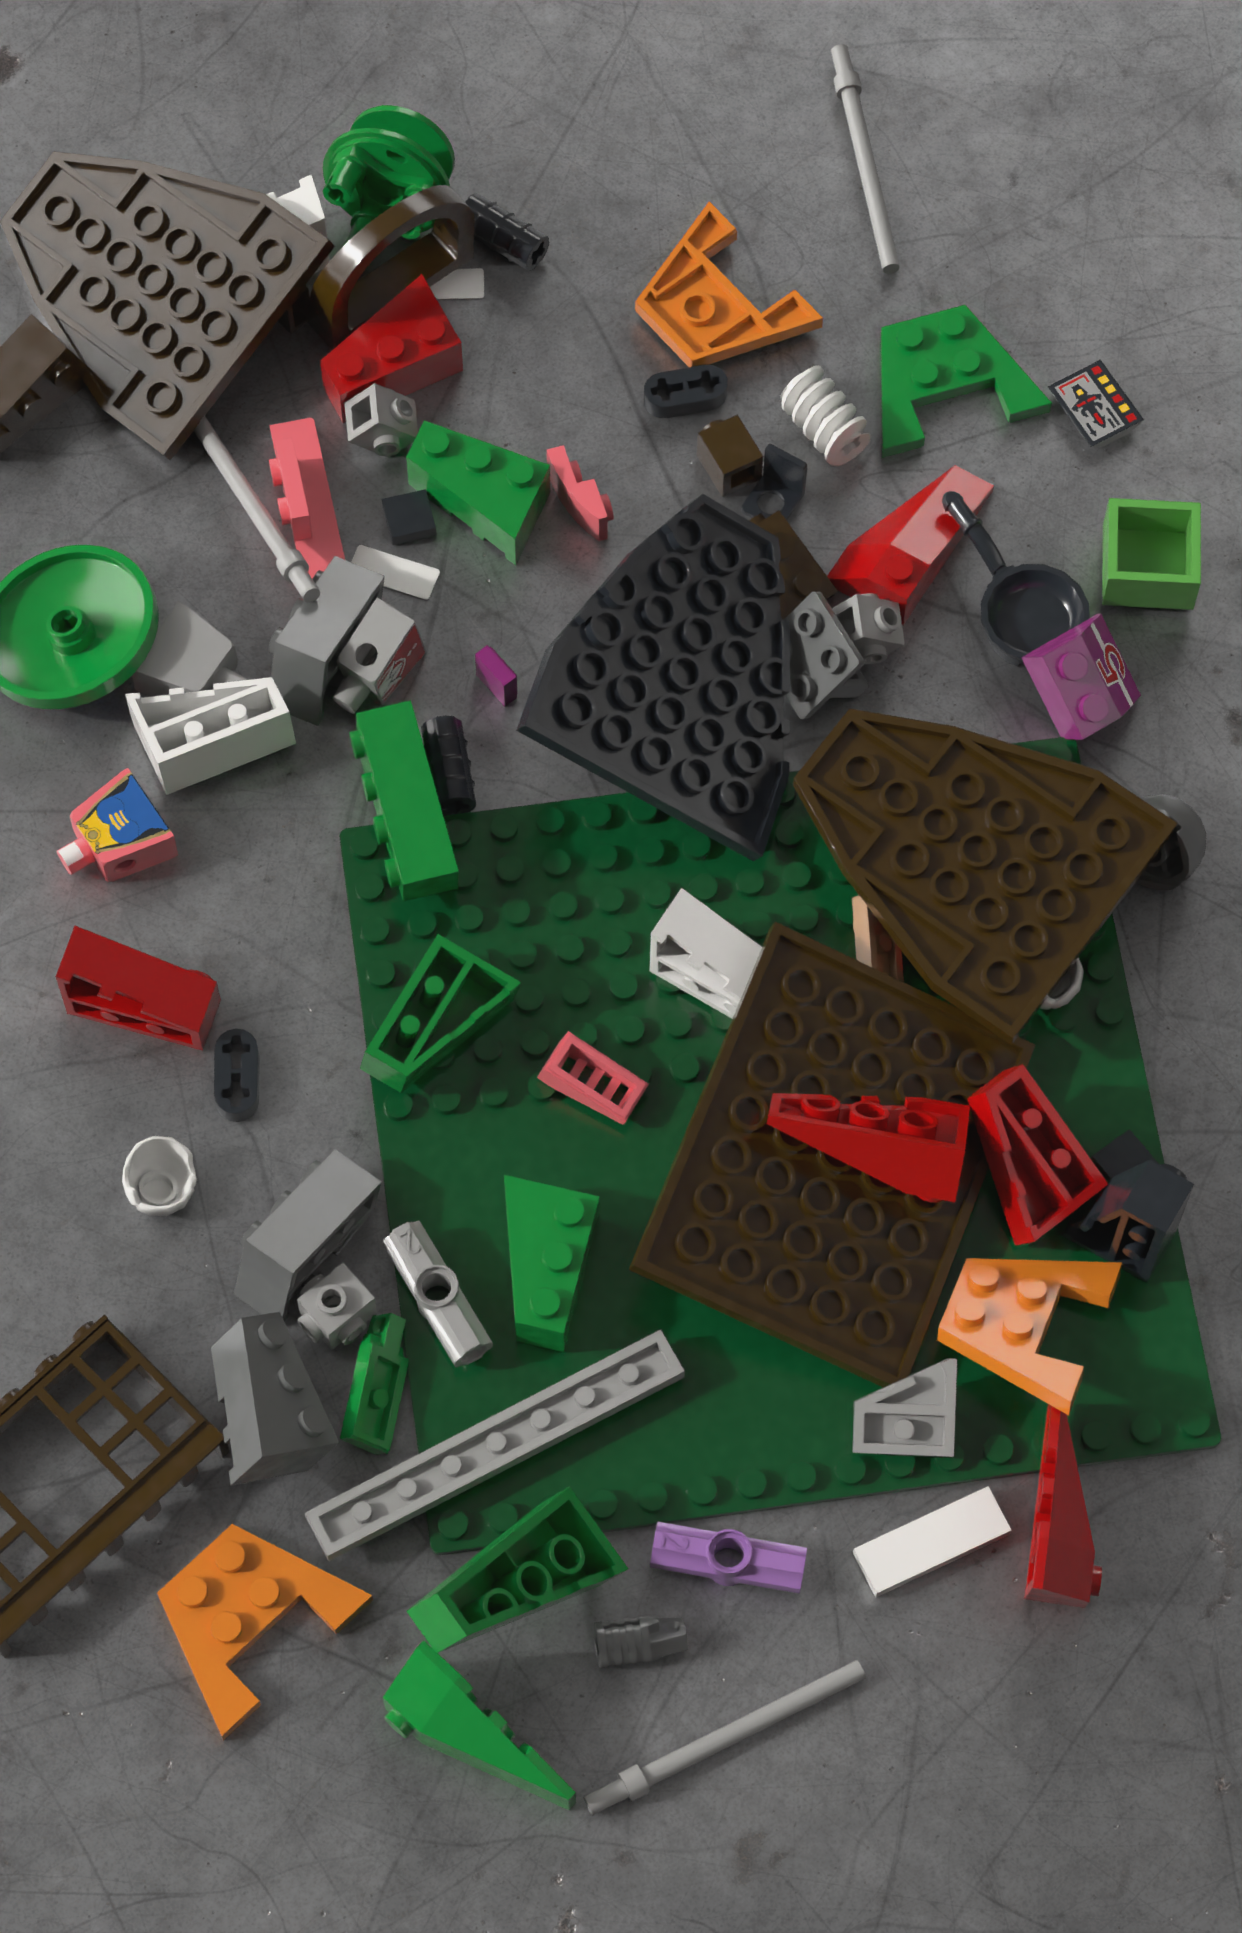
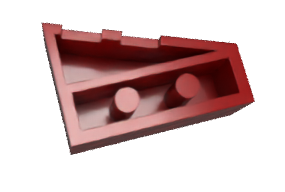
[320,274,463,423]
[55,925,221,1051]
[967,1064,1108,1246]

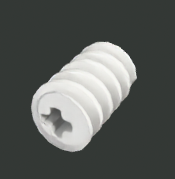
[780,365,871,467]

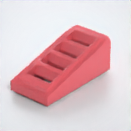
[537,1031,649,1125]

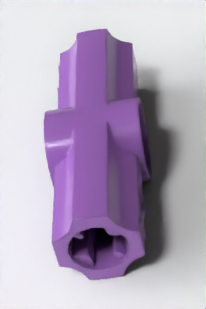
[650,1522,807,1594]

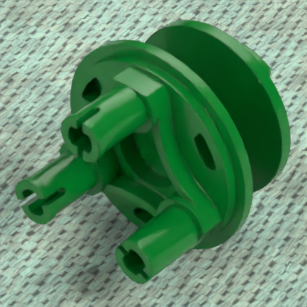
[322,105,455,248]

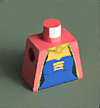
[57,768,178,882]

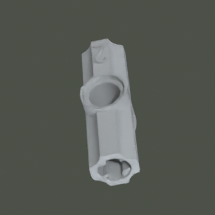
[382,1220,493,1367]

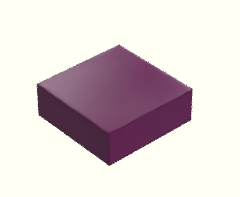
[475,645,518,707]

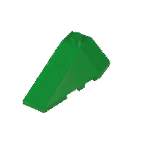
[383,1640,576,1810]

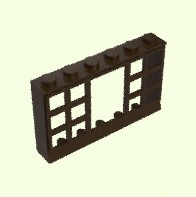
[0,1314,230,1658]

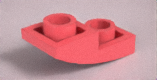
[547,445,614,541]

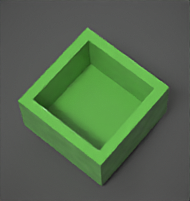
[1102,498,1201,610]

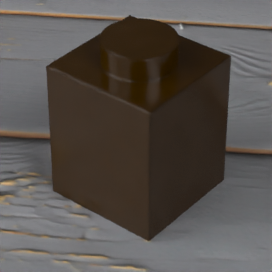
[697,414,764,497]

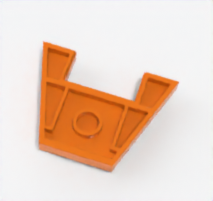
[635,201,823,367]
[937,1258,1122,1415]
[157,1524,373,1741]

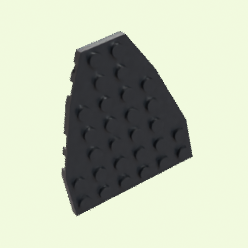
[516,493,790,861]

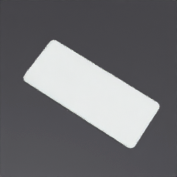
[430,268,484,299]
[351,545,440,600]

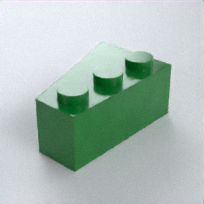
[360,934,521,1093]
[504,1175,600,1352]

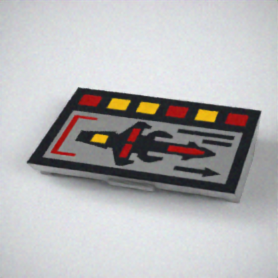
[1048,359,1144,448]

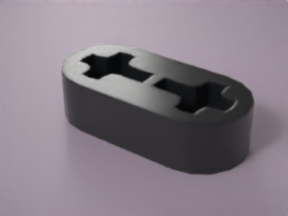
[644,365,728,418]
[214,1028,260,1122]

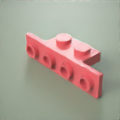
[269,418,345,579]

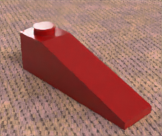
[827,465,994,626]
[767,1093,970,1203]
[1024,1404,1102,1608]

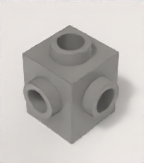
[344,383,418,458]
[832,594,905,664]
[297,1263,377,1351]

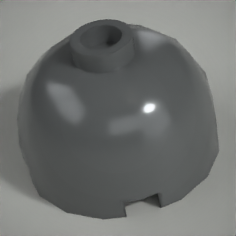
[1137,794,1206,890]

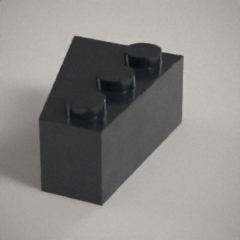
[1061,1160,1194,1283]

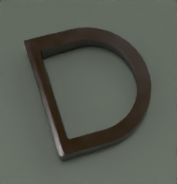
[307,185,475,350]

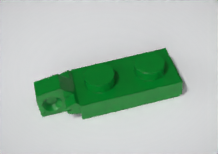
[340,1313,409,1455]

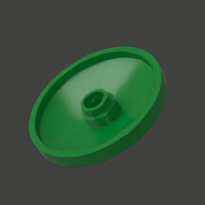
[0,545,159,710]

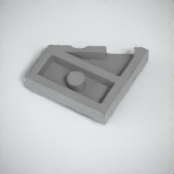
[852,1358,957,1457]

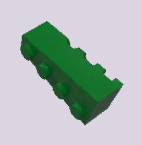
[349,700,459,902]
[406,1486,629,1654]

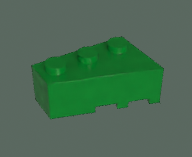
[406,420,551,565]

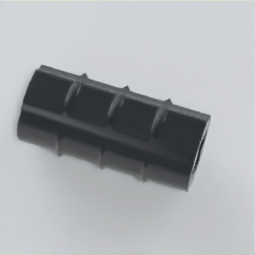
[465,193,550,271]
[421,715,476,816]

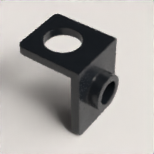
[741,444,808,520]

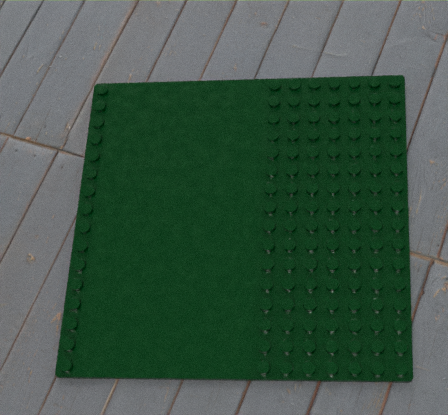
[339,737,1221,1555]

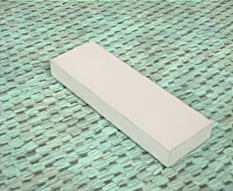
[853,1486,1012,1598]

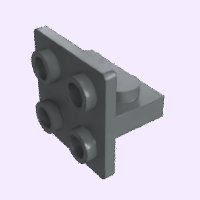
[783,592,869,719]

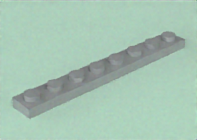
[305,1330,685,1561]

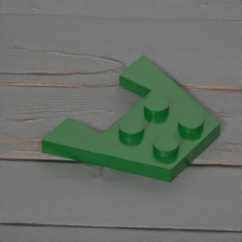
[880,305,1052,459]

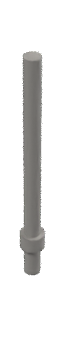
[831,44,900,274]
[193,416,320,603]
[583,1660,866,1816]

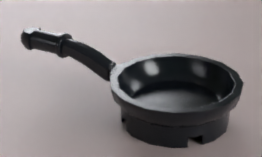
[942,491,1090,667]

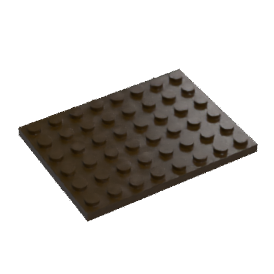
[629,922,1035,1388]

